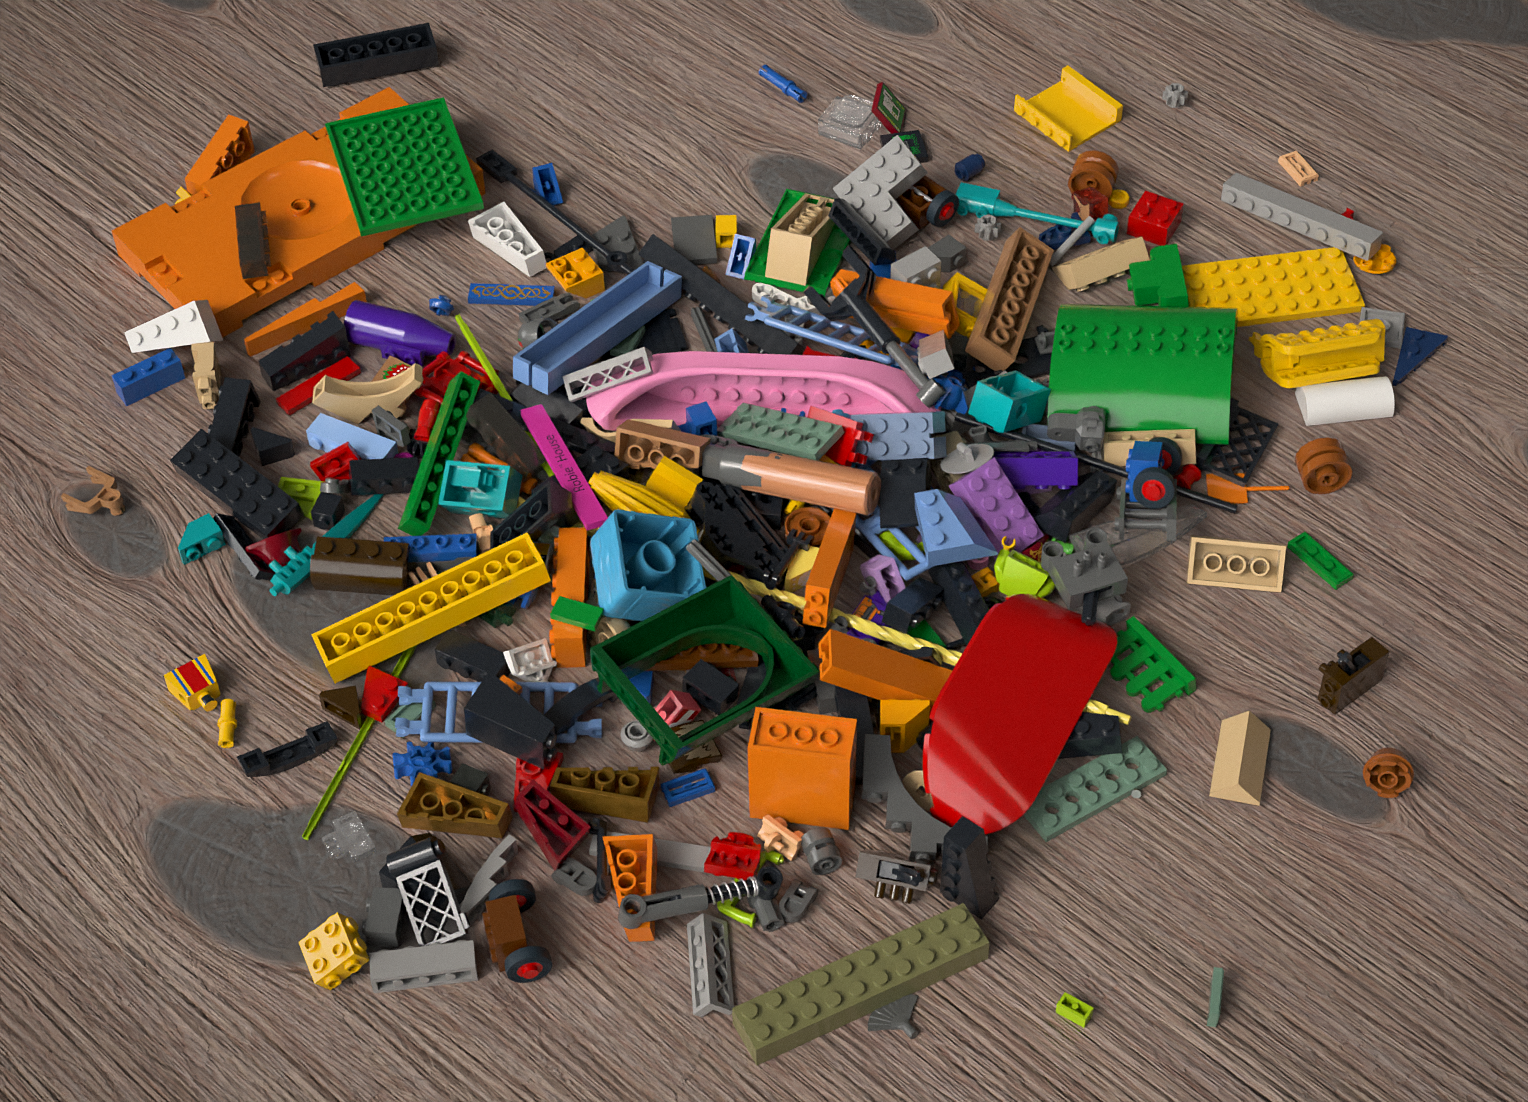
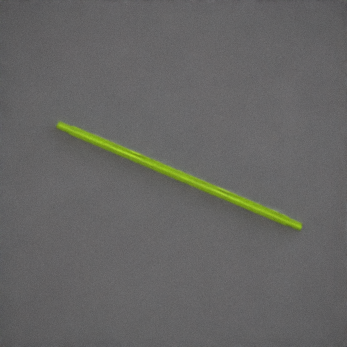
[455,314,554,477]
[302,644,418,840]

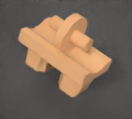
[757,815,804,861]

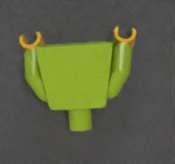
[994,536,1056,601]

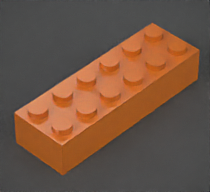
[549,527,590,668]

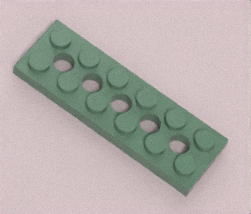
[717,403,845,461]
[1024,736,1167,842]

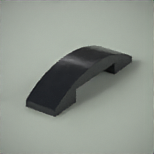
[544,677,619,736]
[237,721,338,777]

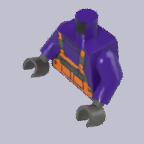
[831,576,896,646]

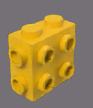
[299,912,369,990]

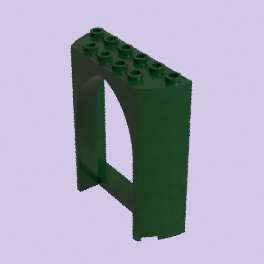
[590,575,820,766]

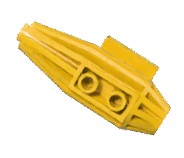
[588,456,703,535]

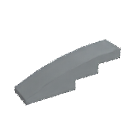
[460,835,518,929]

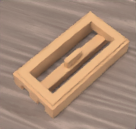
[1278,151,1319,187]

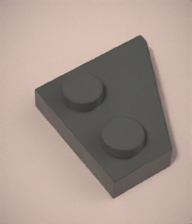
[372,405,411,447]

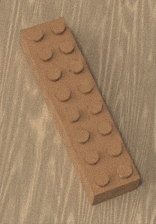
[965,227,1054,371]

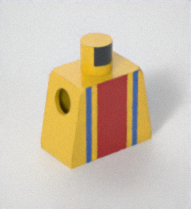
[164,654,221,711]

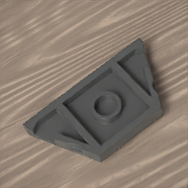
[591,215,643,274]

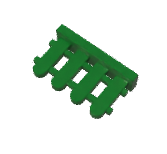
[1110,616,1196,713]

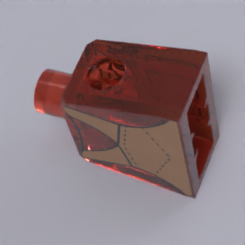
[1071,187,1108,237]

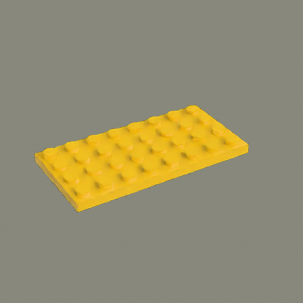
[1182,247,1365,327]

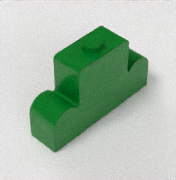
[1127,244,1189,307]

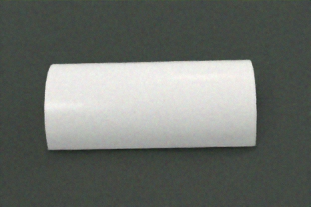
[1295,376,1394,426]

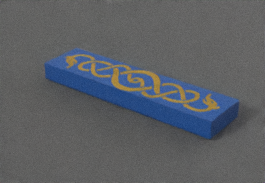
[468,283,555,306]

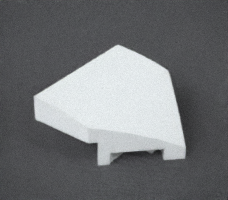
[503,638,557,682]

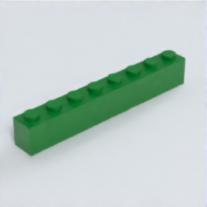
[398,371,480,536]

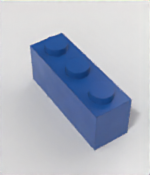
[112,348,185,406]

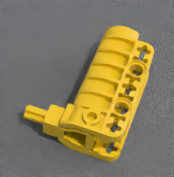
[1249,319,1385,388]

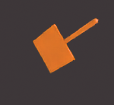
[1206,473,1290,504]

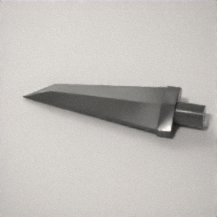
[966,440,1037,452]

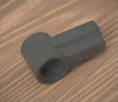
[746,881,784,933]

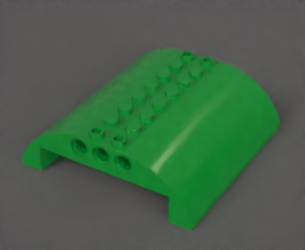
[1048,304,1238,444]

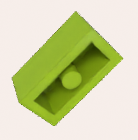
[1056,992,1094,1028]

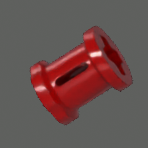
[1173,464,1202,489]

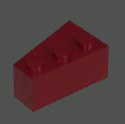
[514,779,591,871]

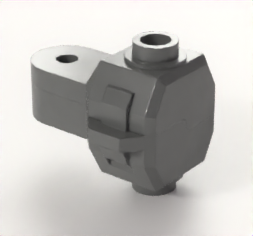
[1047,406,1106,453]

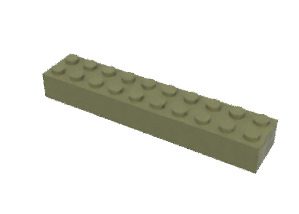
[732,903,990,1066]

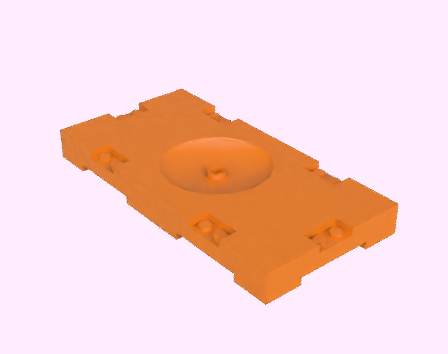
[112,87,486,342]

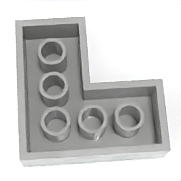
[833,135,928,250]

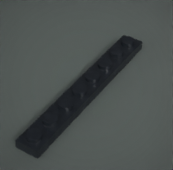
[471,388,638,475]

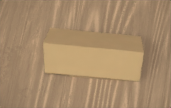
[1209,711,1271,806]

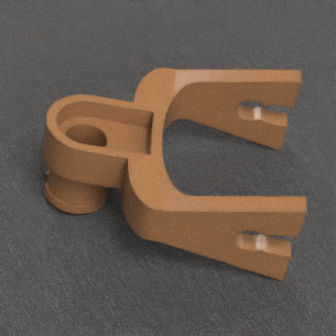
[61,466,125,516]

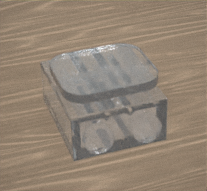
[818,95,881,150]

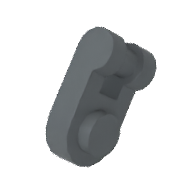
[320,477,350,494]
[551,857,597,896]
[779,879,819,923]

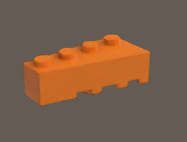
[185,114,255,195]
[603,834,657,942]

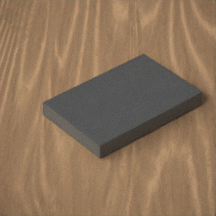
[671,215,717,265]

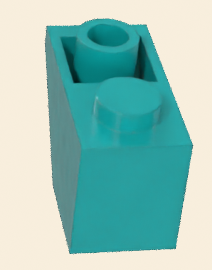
[178,513,225,565]

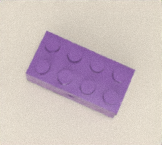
[949,457,1044,560]

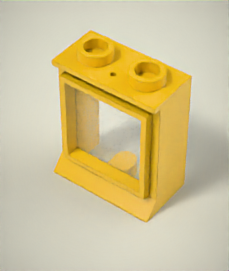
[943,272,988,339]

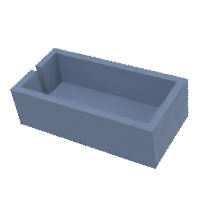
[851,411,947,460]

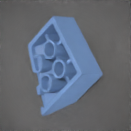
[914,489,998,567]

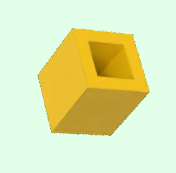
[716,215,737,248]

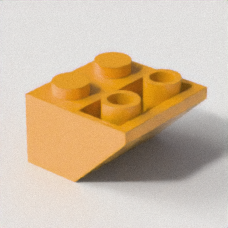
[546,247,605,299]
[879,699,930,753]

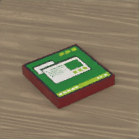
[871,82,906,134]

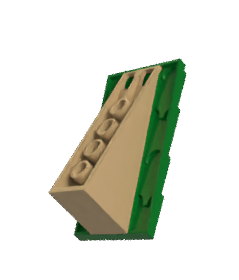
[744,189,851,297]

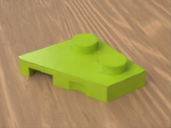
[278,477,325,520]

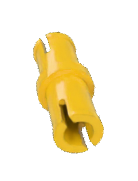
[217,699,237,748]

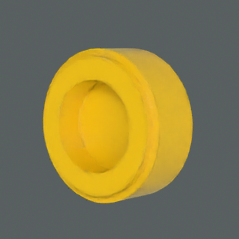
[1108,189,1129,209]

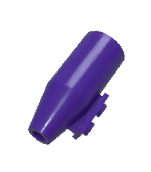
[344,300,456,367]

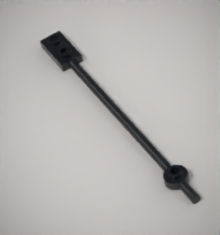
[476,149,634,275]

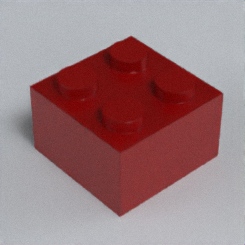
[1127,190,1184,246]

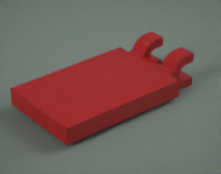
[807,406,874,467]

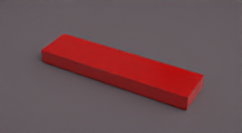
[276,356,361,416]

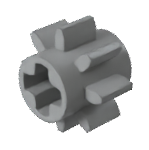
[1162,83,1188,108]
[975,215,1001,241]

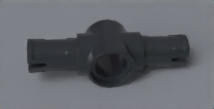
[761,595,805,639]

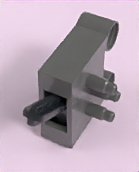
[1040,528,1128,626]

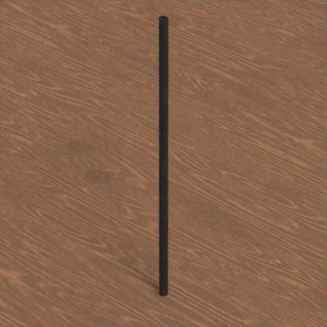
[954,412,1238,514]

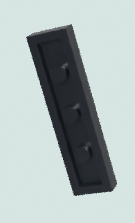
[213,513,276,581]

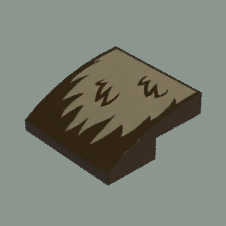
[659,720,722,774]

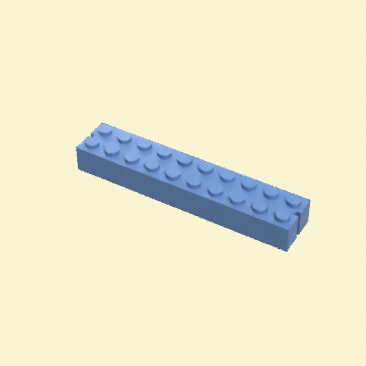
[513,261,682,395]

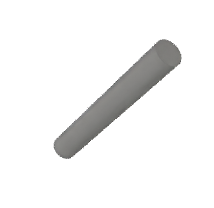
[1049,216,1095,267]

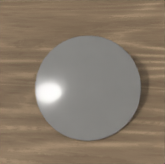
[940,442,994,474]

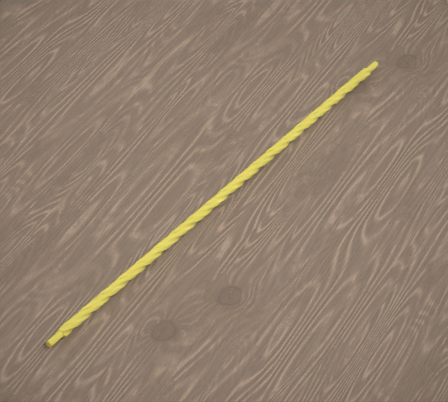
[517,497,1131,725]

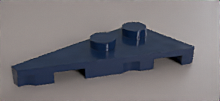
[1039,212,1091,250]
[1392,327,1448,386]

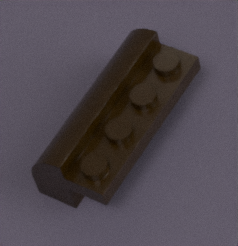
[310,536,410,596]

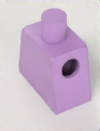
[860,555,905,603]

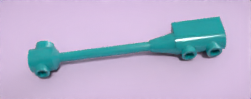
[956,182,1120,244]

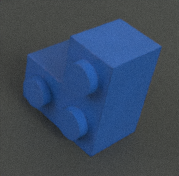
[678,401,717,436]

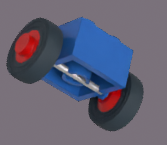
[1125,437,1182,509]

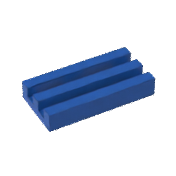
[660,768,715,808]

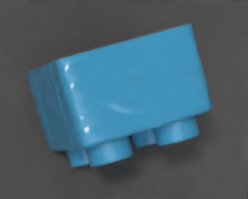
[590,509,706,621]

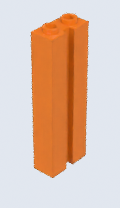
[830,269,960,339]
[803,508,857,628]
[819,629,952,716]

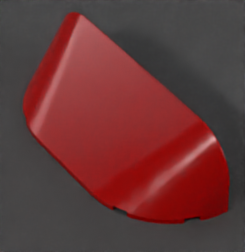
[923,594,1118,834]

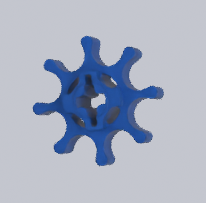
[392,742,453,786]

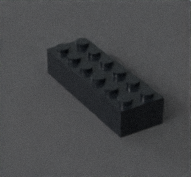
[313,23,439,87]
[170,429,304,539]

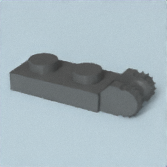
[518,292,580,326]

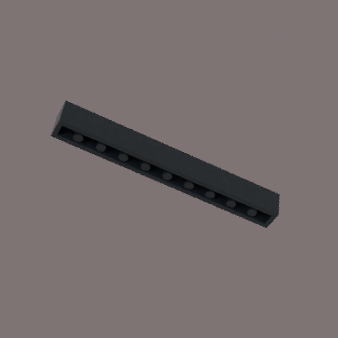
[638,234,806,355]

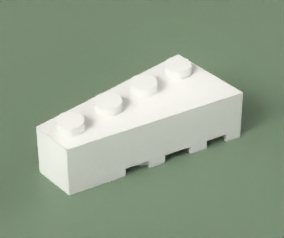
[468,202,547,277]
[124,300,223,353]

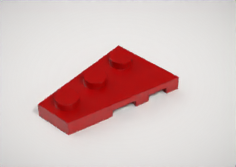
[513,752,564,812]

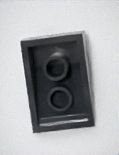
[880,458,932,529]

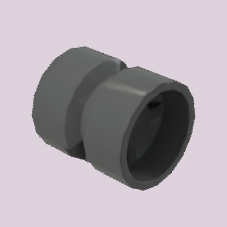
[801,827,843,875]

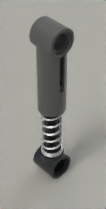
[618,866,783,929]

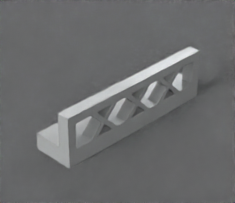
[562,347,653,402]
[687,913,734,1017]

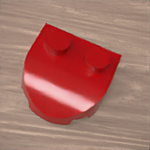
[704,832,761,880]

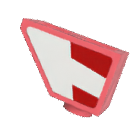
[653,690,701,742]

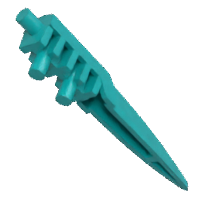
[269,494,383,596]

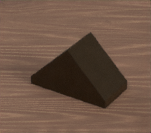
[319,685,363,730]

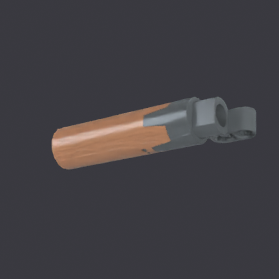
[700,434,881,516]

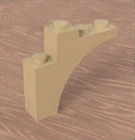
[312,363,423,424]

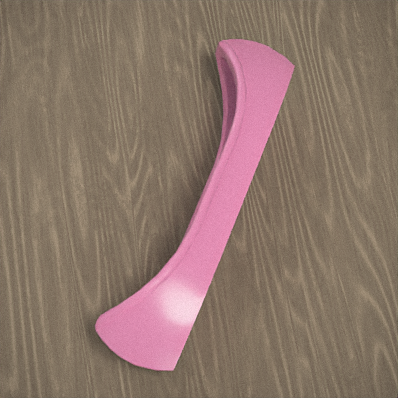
[586,351,941,431]

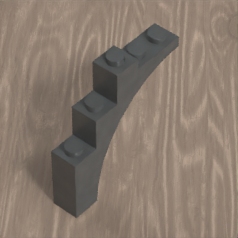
[861,734,988,861]

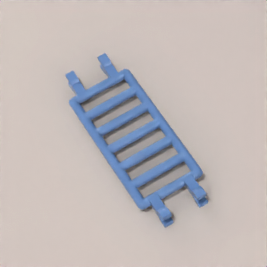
[745,295,919,367]
[395,681,603,743]

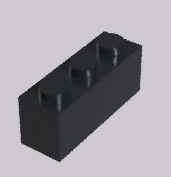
[349,457,419,496]
[881,577,944,634]
[434,629,511,682]

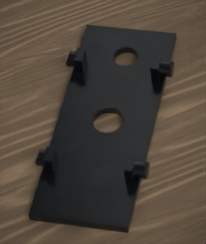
[958,325,1052,389]

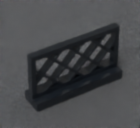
[1195,398,1278,487]

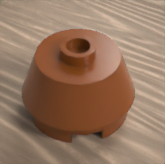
[1363,748,1414,798]

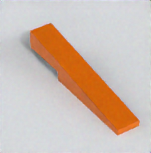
[244,282,367,357]

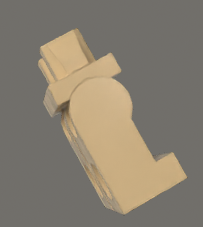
[191,342,221,409]

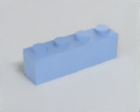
[306,413,398,460]

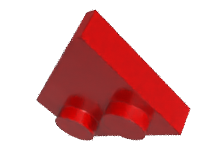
[310,442,362,482]
[361,666,409,723]

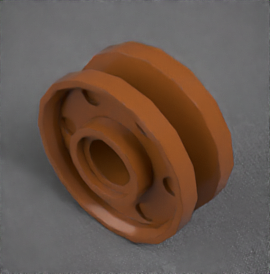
[784,507,831,548]

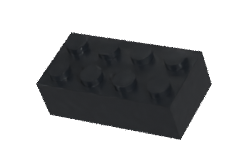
[531,445,629,528]

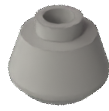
[621,720,653,752]

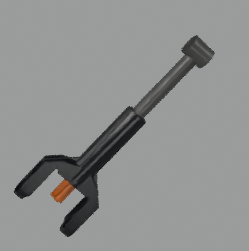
[803,245,946,408]

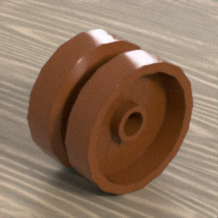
[1068,150,1119,204]
[1295,437,1352,495]

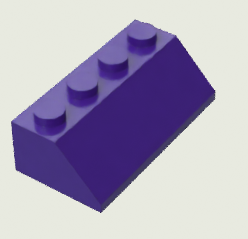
[993,451,1078,489]

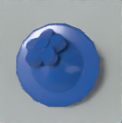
[429,295,454,316]

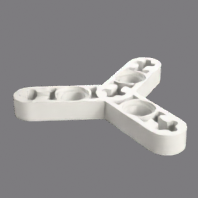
[752,283,836,345]

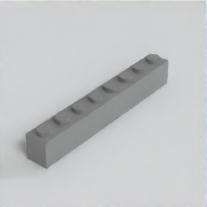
[1221,173,1383,261]

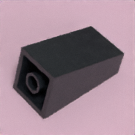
[464,672,558,769]

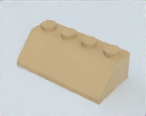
[1052,237,1150,292]
[1187,535,1286,592]

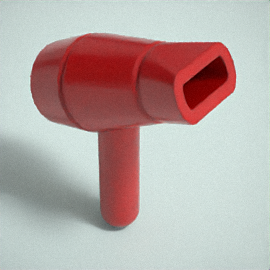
[414,399,441,442]

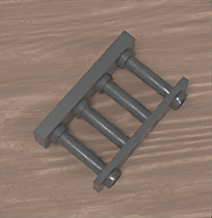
[1115,478,1177,541]

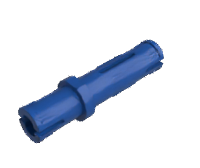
[759,64,807,103]

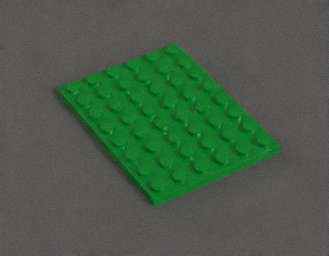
[325,97,484,237]

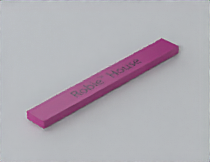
[521,404,608,531]

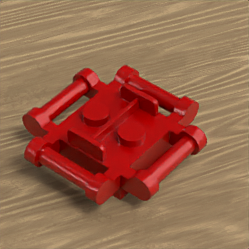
[414,351,499,414]

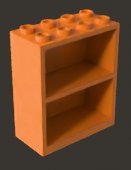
[747,707,857,830]

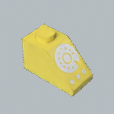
[785,546,819,593]

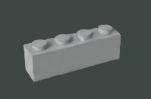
[917,330,954,379]
[369,940,478,993]

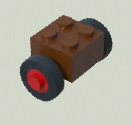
[896,176,959,230]
[482,879,552,983]

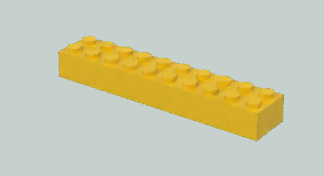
[311,533,551,684]

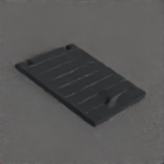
[601,308,688,361]

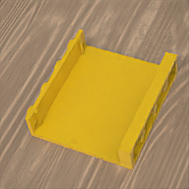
[1014,65,1123,152]

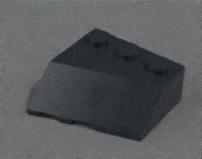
[510,383,598,429]

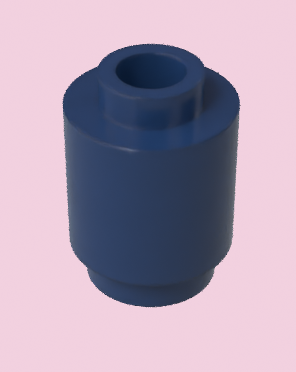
[954,154,985,181]

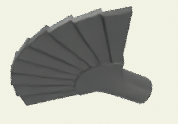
[868,994,918,1039]

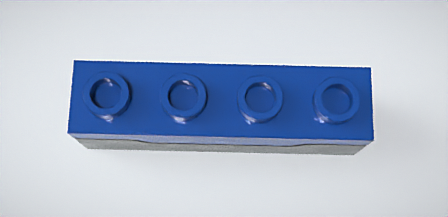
[384,534,479,572]

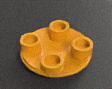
[1353,244,1396,274]

